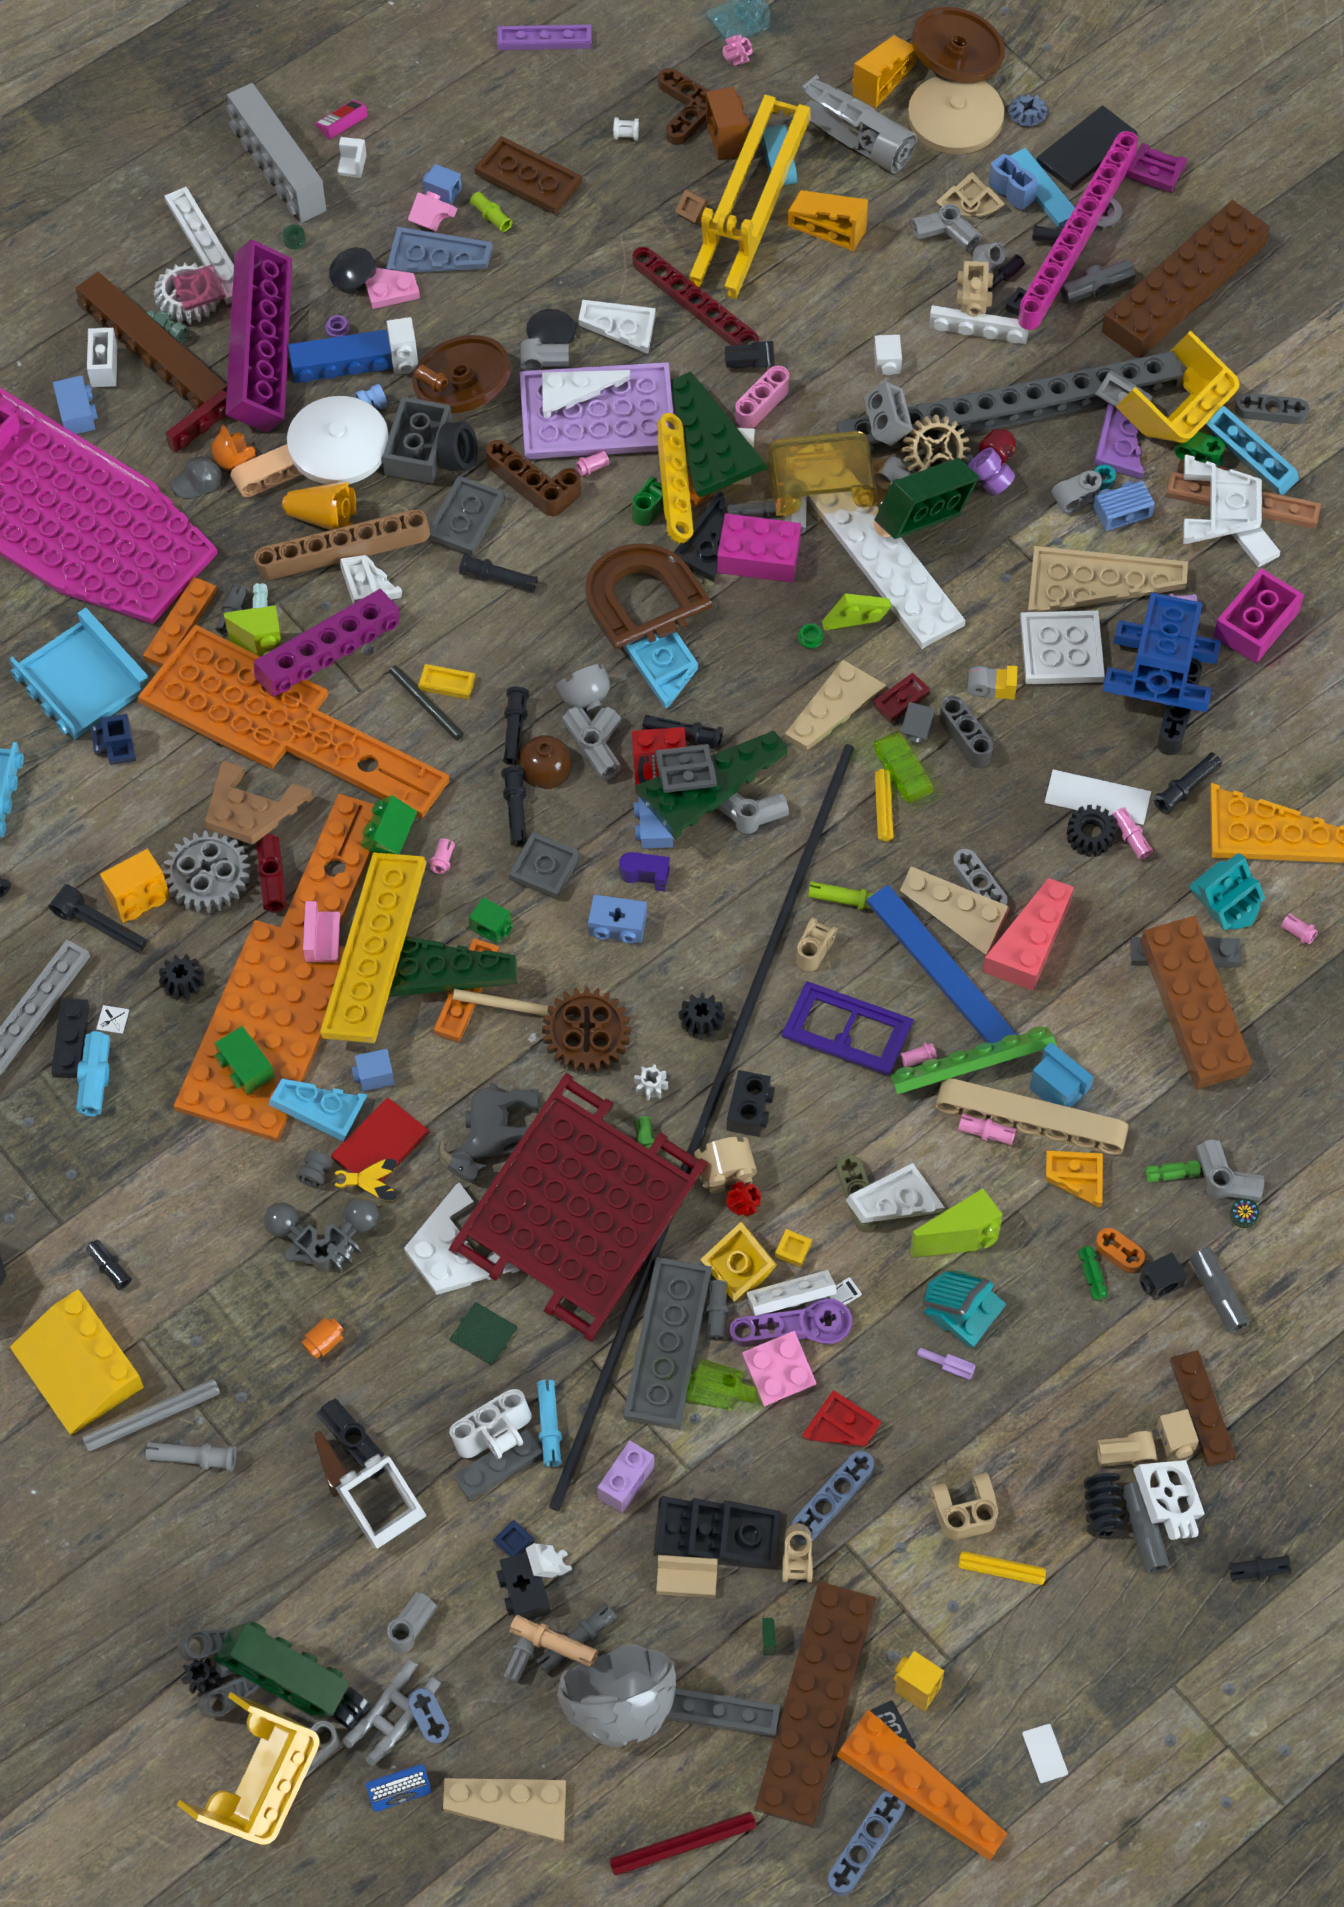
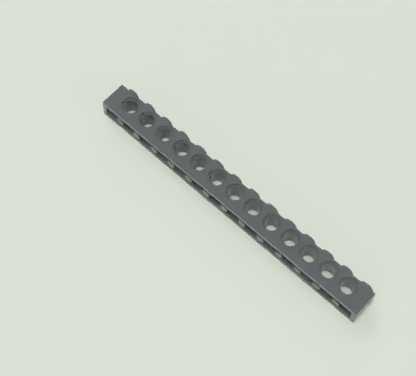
[836,351,1183,461]

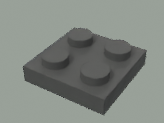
[509,832,581,899]

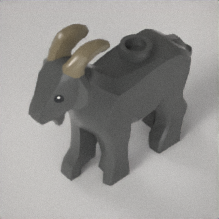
[438,1083,539,1183]

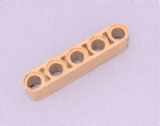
[230,444,302,497]

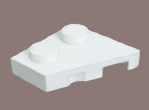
[340,555,402,604]

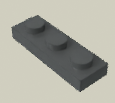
[453,1429,543,1502]

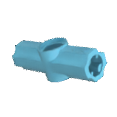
[76,1031,110,1117]

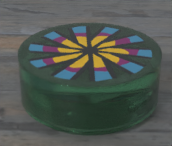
[1230,1198,1259,1228]

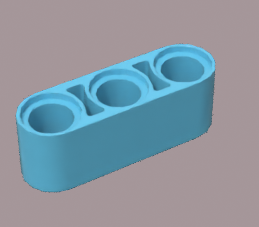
[761,124,797,185]

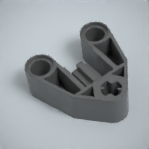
[178,1630,259,1719]

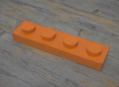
[143,577,217,668]
[434,938,499,1043]

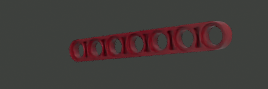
[632,247,759,346]

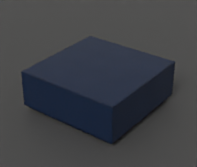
[493,1519,535,1557]

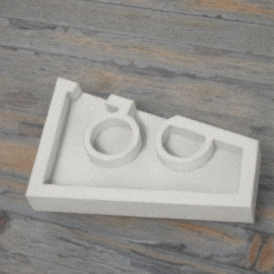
[579,300,656,354]
[846,1163,945,1223]

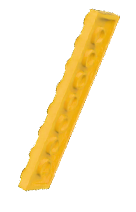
[320,852,426,1043]

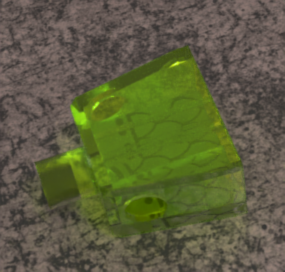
[686,1358,757,1410]

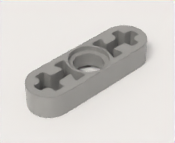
[953,849,1008,905]

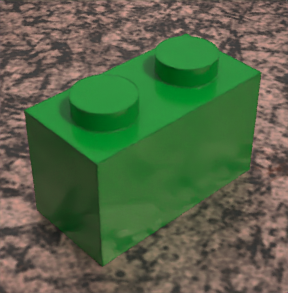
[360,795,417,855]
[214,1025,275,1095]

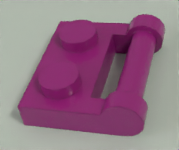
[1127,143,1188,193]

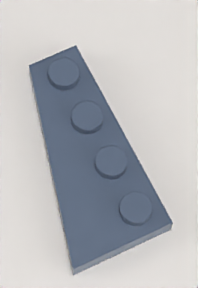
[386,227,493,273]

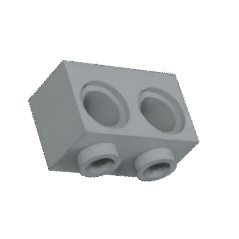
[864,381,913,446]

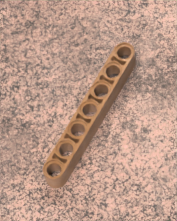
[254,510,430,580]

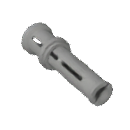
[146,1441,237,1472]

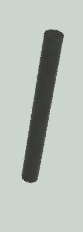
[389,665,463,741]

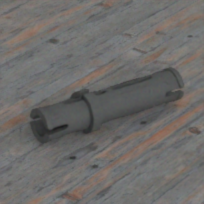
[536,1603,617,1675]

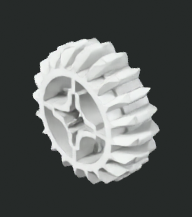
[154,262,221,324]

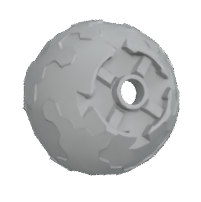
[557,1644,676,1747]

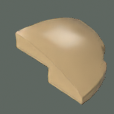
[936,172,1005,217]

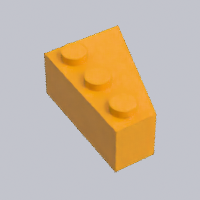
[788,190,868,252]

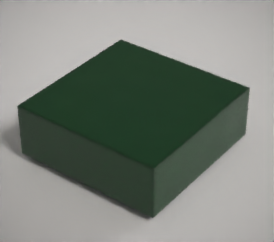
[762,1618,776,1656]

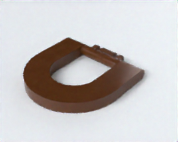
[586,543,712,650]

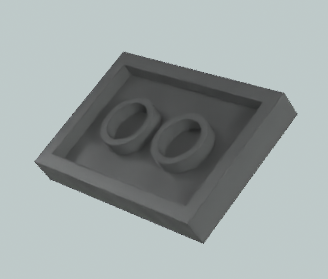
[427,475,505,556]

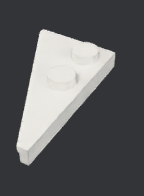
[542,370,630,418]

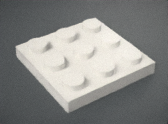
[1020,610,1105,684]

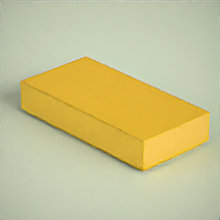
[418,664,476,700]

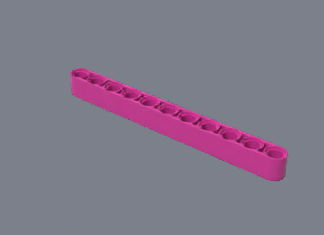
[1018,131,1138,330]

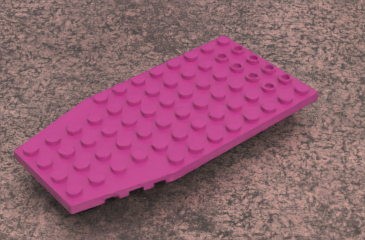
[0,388,218,624]

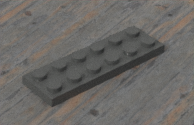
[623,1257,712,1429]

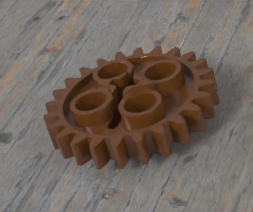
[542,986,631,1074]

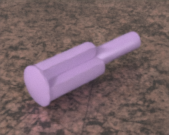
[917,1348,976,1380]

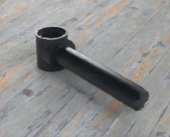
[48,884,147,952]

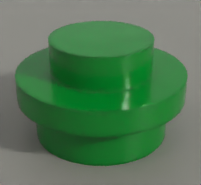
[798,623,824,649]

